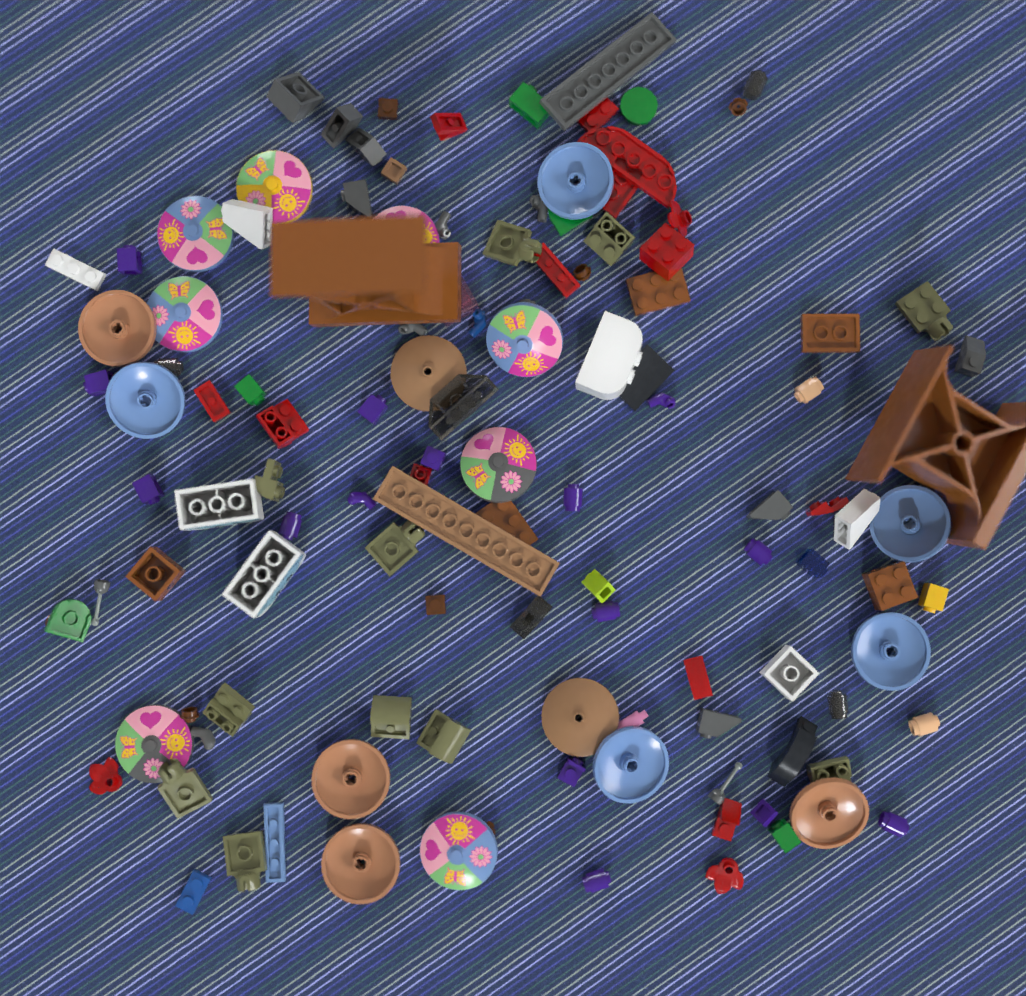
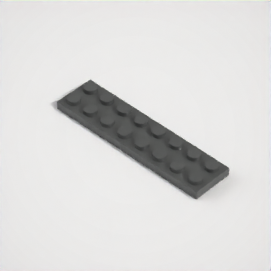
[539,12,677,131]

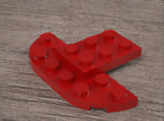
[577,126,677,219]

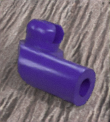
[646,393,676,409]
[347,492,377,510]

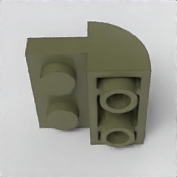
[583,212,636,266]
[254,458,285,502]
[203,683,255,737]
[370,695,412,739]
[416,709,471,764]
[806,755,852,784]

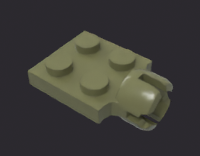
[482,220,542,267]
[895,281,953,341]
[365,520,425,577]
[157,758,213,819]
[223,830,267,892]

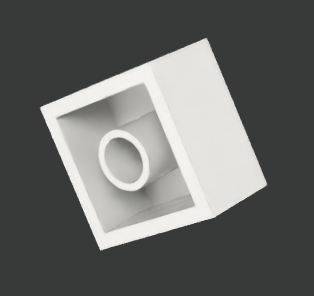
[759,645,819,702]

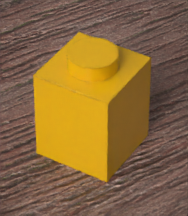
[918,583,949,614]

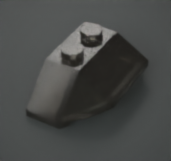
[428,374,499,441]

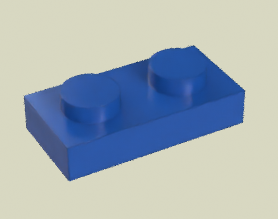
[176,869,212,915]

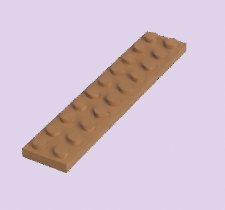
[373,466,560,597]

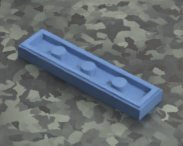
[263,802,286,883]

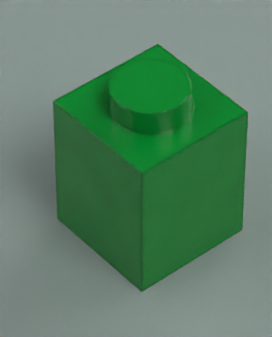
[234,374,267,406]
[768,819,801,854]

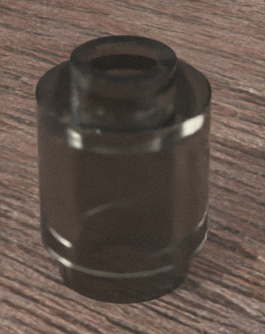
[743,70,768,101]
[154,357,184,377]
[827,690,849,719]

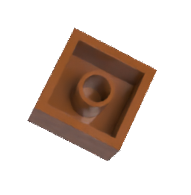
[125,546,186,601]
[862,561,918,611]

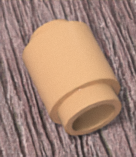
[794,377,824,404]
[908,712,940,736]

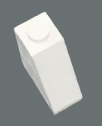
[221,199,273,249]
[834,489,880,550]

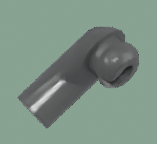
[530,195,548,223]
[435,211,451,239]
[398,324,427,336]
[191,726,216,750]

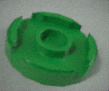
[620,87,658,126]

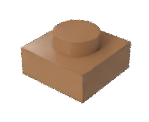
[381,157,407,185]

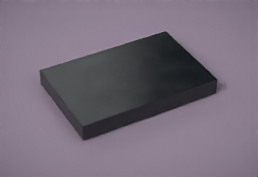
[619,344,675,412]

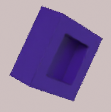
[750,799,779,828]

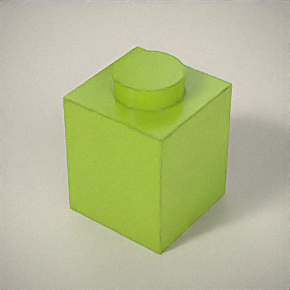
[581,569,616,603]

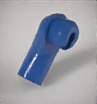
[468,309,486,338]

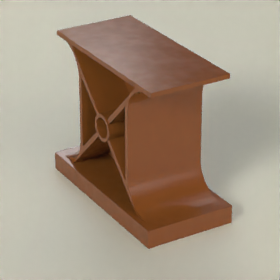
[270,214,462,327]
[845,345,1026,550]

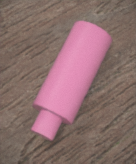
[617,710,649,730]

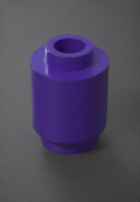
[563,484,583,511]
[279,511,302,541]
[743,538,773,566]
[591,600,620,622]
[878,811,910,837]
[582,868,612,893]

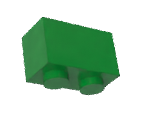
[509,82,549,129]

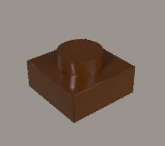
[378,98,399,120]
[425,594,446,615]

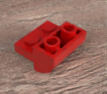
[256,398,309,449]

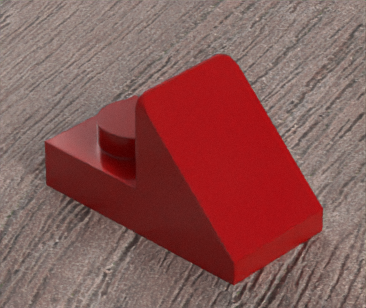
[430,113,467,141]
[711,798,742,841]

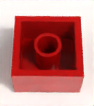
[639,222,695,281]

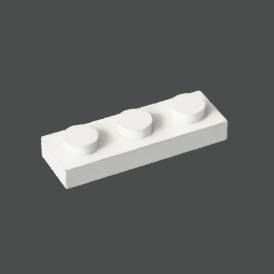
[45,248,106,291]

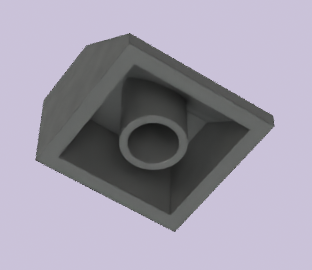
[266,72,325,123]

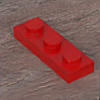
[534,242,581,299]

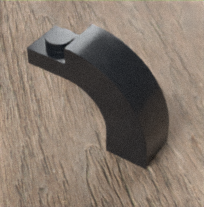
[767,716,818,787]

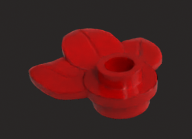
[667,200,692,237]
[89,757,123,794]
[705,857,744,894]

